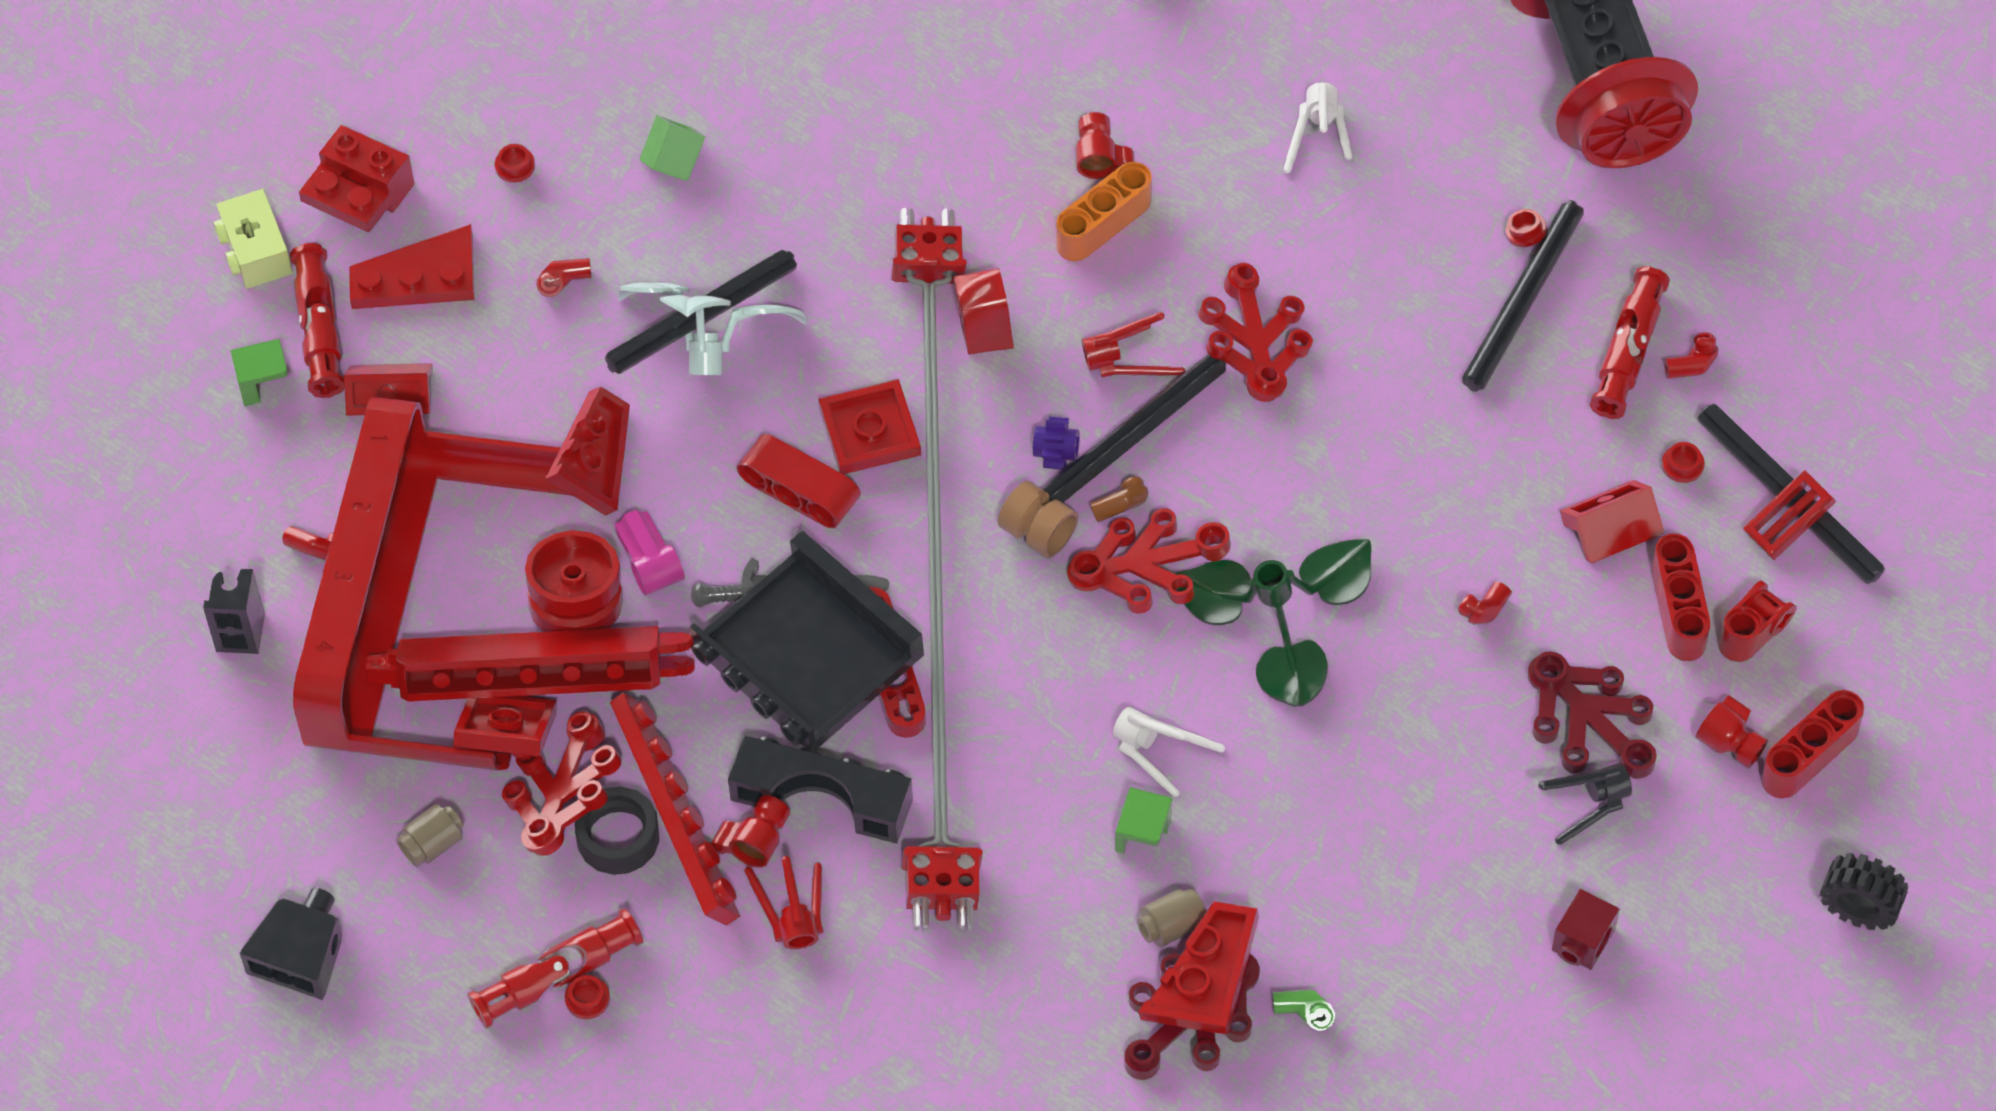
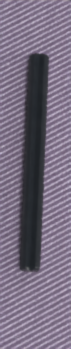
[1462,200,1584,392]
[605,250,797,374]
[1041,354,1227,503]
[1697,404,1885,584]

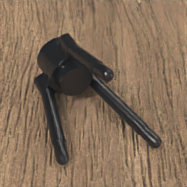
[1538,763,1632,845]

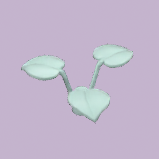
[618,282,807,375]

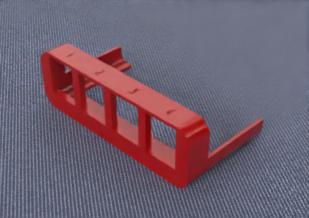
[293,397,572,771]

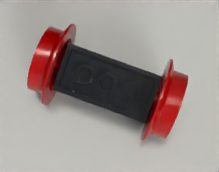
[1510,0,1698,168]

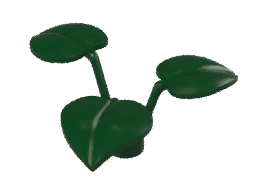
[1175,539,1372,707]

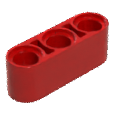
[736,434,861,529]
[1652,533,1710,661]
[1761,690,1865,799]

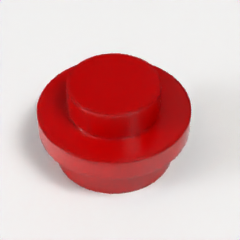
[494,144,535,183]
[1505,209,1547,247]
[1662,442,1705,483]
[564,975,610,1019]

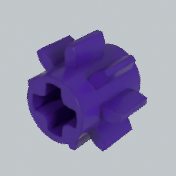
[1033,416,1080,470]

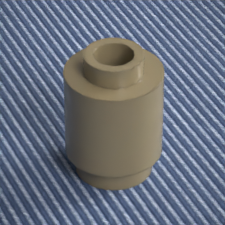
[396,804,464,867]
[1137,888,1206,947]

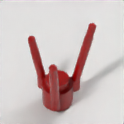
[1082,312,1186,378]
[744,856,824,949]

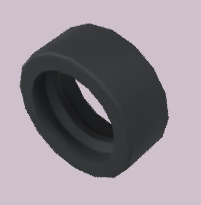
[574,786,660,875]

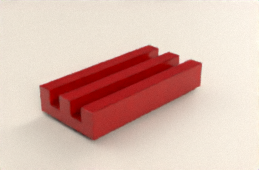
[1743,470,1836,561]

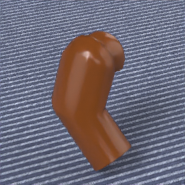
[1090,476,1148,522]

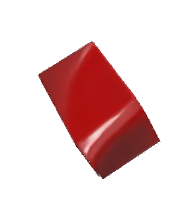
[953,268,1014,355]

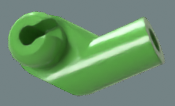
[1272,990,1335,1030]

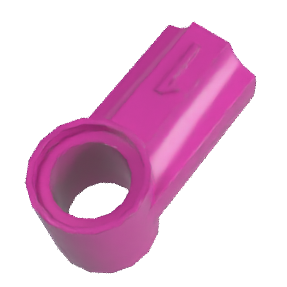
[615,509,685,596]

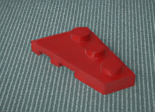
[349,224,475,309]
[545,386,630,516]
[1138,901,1259,1035]

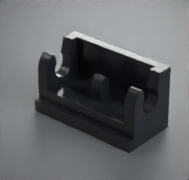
[203,569,265,654]

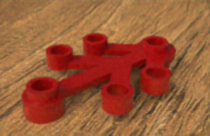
[1198,263,1313,402]
[1067,508,1231,614]
[501,711,621,856]

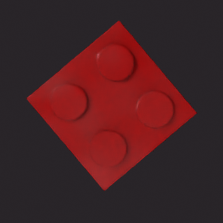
[818,379,921,474]
[453,696,557,758]

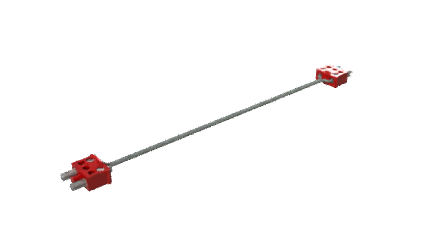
[891,208,983,932]

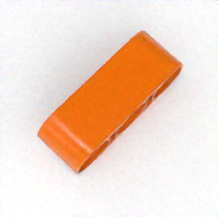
[1056,162,1152,261]

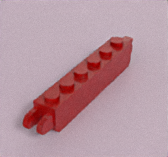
[365,626,695,702]

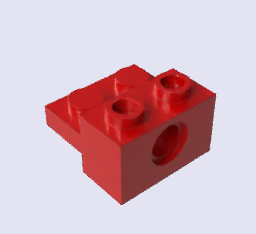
[299,125,415,233]

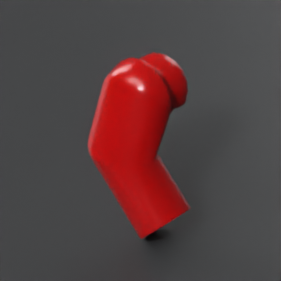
[536,258,592,297]
[1664,332,1719,379]
[282,526,333,561]
[1458,581,1512,625]

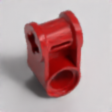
[1718,580,1797,662]

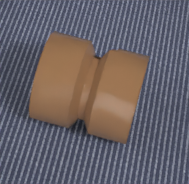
[998,481,1078,559]

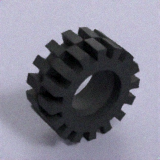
[1820,853,1908,930]

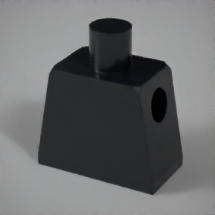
[239,888,342,1000]

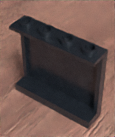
[689,530,924,750]

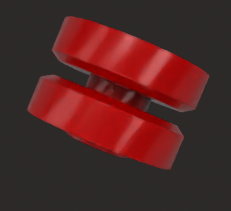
[525,530,623,632]

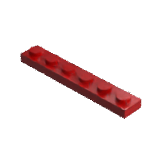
[610,693,741,926]

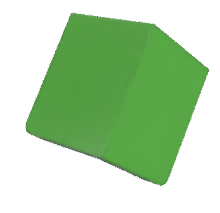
[640,115,705,181]
[230,339,288,406]
[1115,787,1172,854]

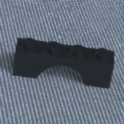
[728,735,913,844]

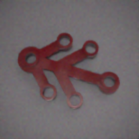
[1528,651,1657,779]
[1124,954,1260,1080]

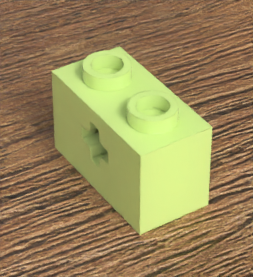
[213,189,293,289]

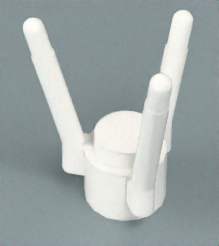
[1283,82,1352,174]
[1113,706,1225,797]

